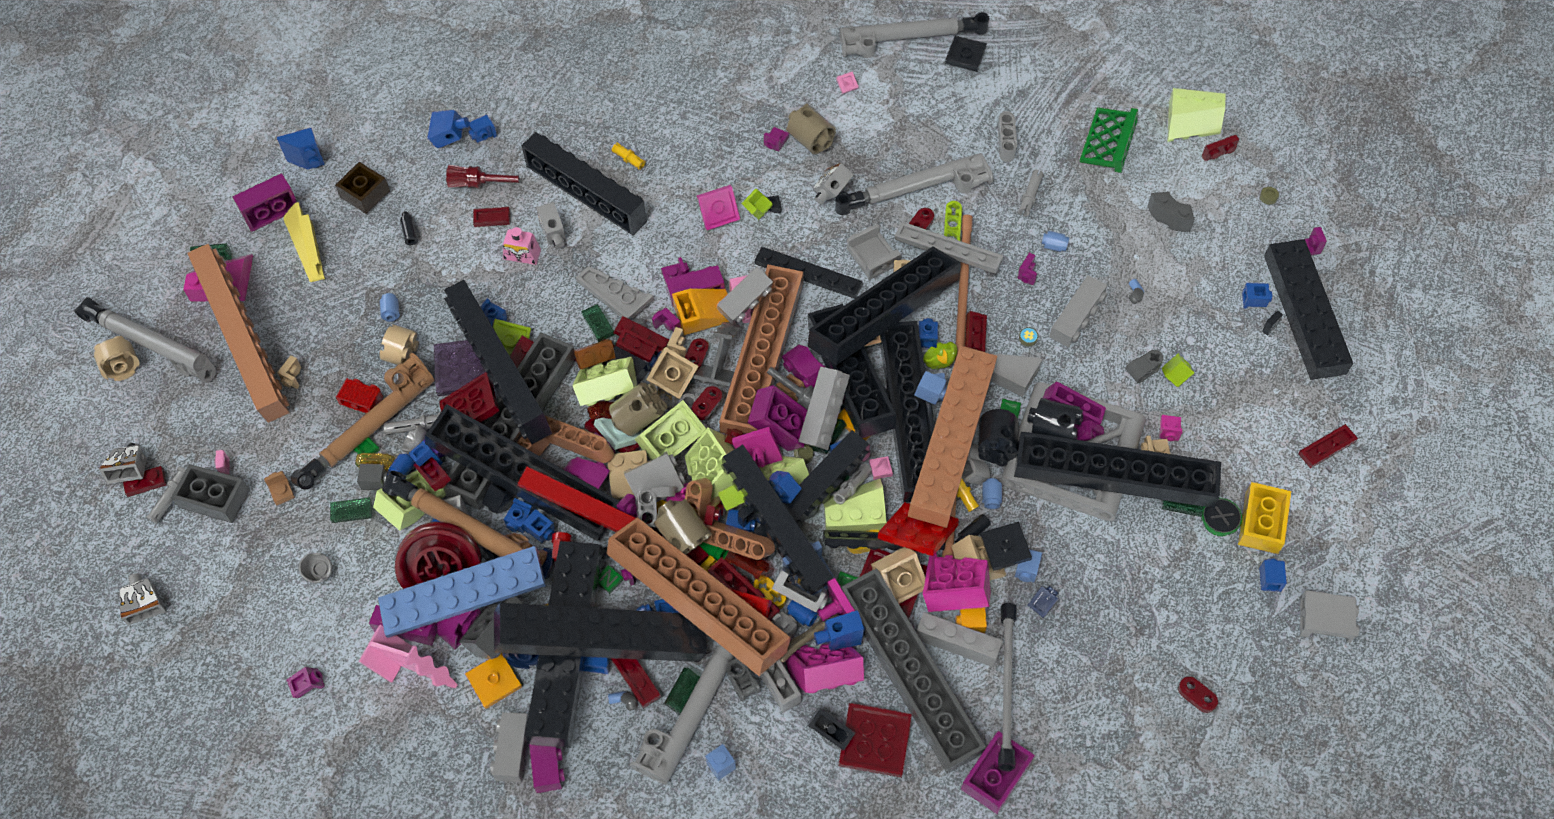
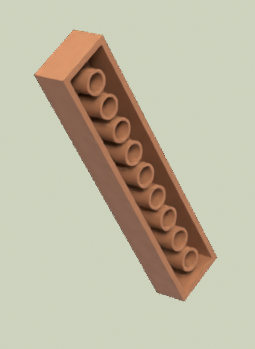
[187,244,290,423]
[719,265,803,434]
[908,346,997,528]
[607,517,791,676]

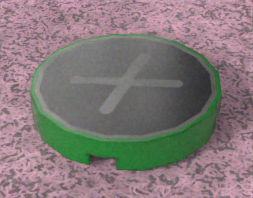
[1201,498,1242,537]

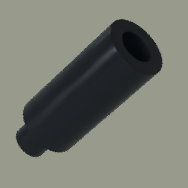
[400,211,418,245]
[955,514,991,543]

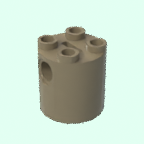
[786,104,836,154]
[609,382,667,436]
[654,499,712,555]

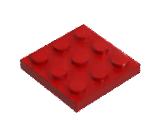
[878,502,959,556]

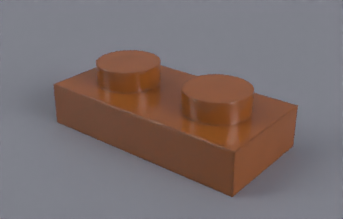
[574,339,616,369]

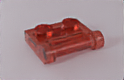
[725,551,774,581]

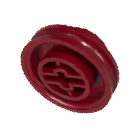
[395,522,482,589]

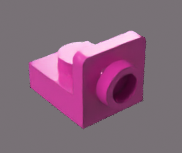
[1159,415,1182,441]

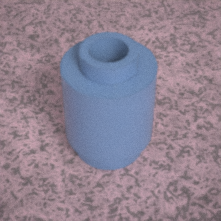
[1041,231,1069,252]
[380,293,400,322]
[982,478,1002,509]

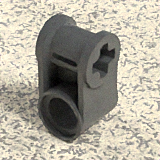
[1125,350,1164,383]
[727,659,761,702]

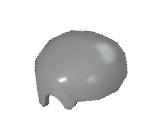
[401,425,427,453]
[299,553,333,583]

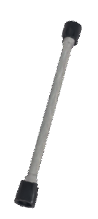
[998,603,1017,771]

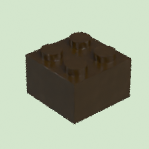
[335,162,390,214]

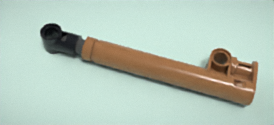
[291,353,435,490]
[382,470,547,566]

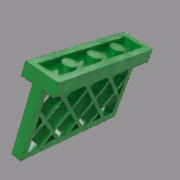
[1080,107,1138,173]

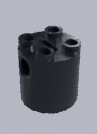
[1027,398,1084,440]
[978,409,1018,467]

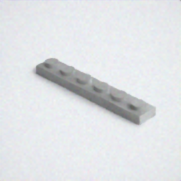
[895,222,1003,274]

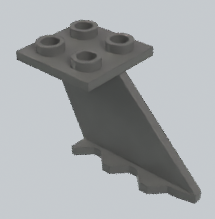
[693,321,740,388]

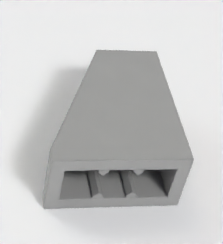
[991,354,1042,397]

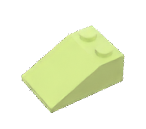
[634,400,706,460]
[373,471,446,531]

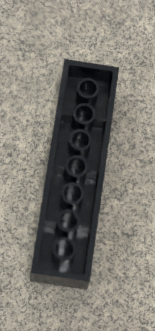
[521,132,647,236]
[1264,239,1353,380]
[808,304,896,438]

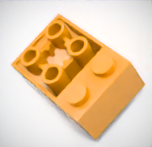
[672,289,729,335]

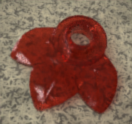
[587,401,614,420]

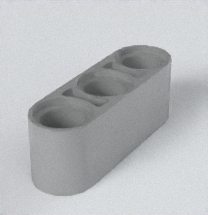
[997,111,1017,162]

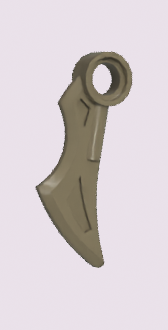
[780,613,838,662]

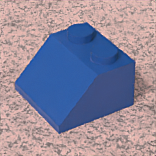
[277,128,325,170]

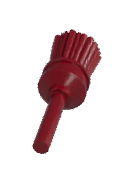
[446,164,520,188]

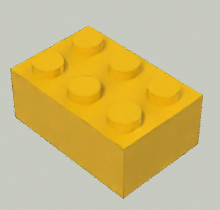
[1238,482,1291,554]

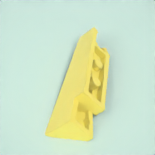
[283,202,325,282]

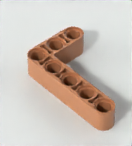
[517,416,614,463]
[685,478,775,560]

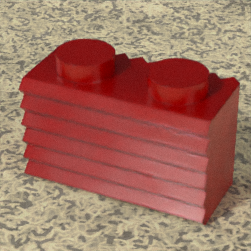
[336,378,384,413]

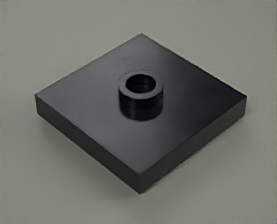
[945,35,987,72]
[980,522,1032,571]

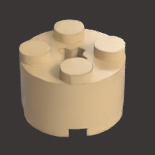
[380,324,419,365]
[94,336,139,381]

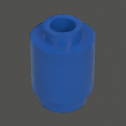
[388,454,415,476]
[787,600,818,627]

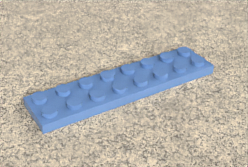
[378,546,546,638]

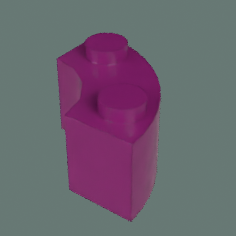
[781,344,826,388]
[563,457,610,489]
[436,608,481,650]

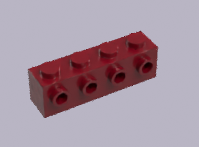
[707,557,780,622]

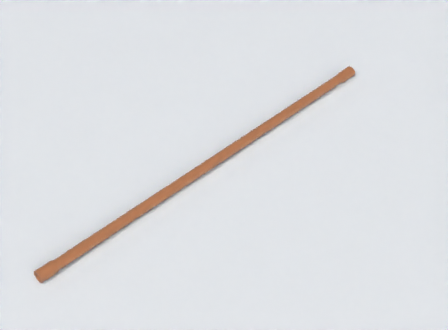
[942,214,973,558]

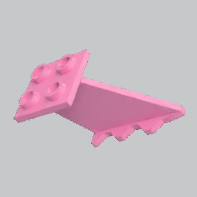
[358,625,457,688]

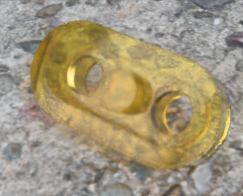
[355,453,395,471]

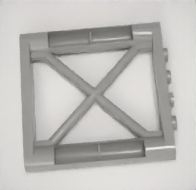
[1000,382,1146,521]

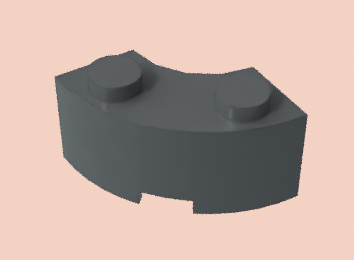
[1147,192,1195,232]

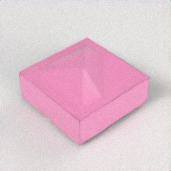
[836,71,859,94]
[215,450,230,475]
[869,456,893,480]

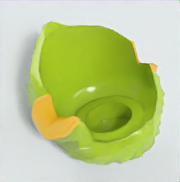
[923,341,957,370]

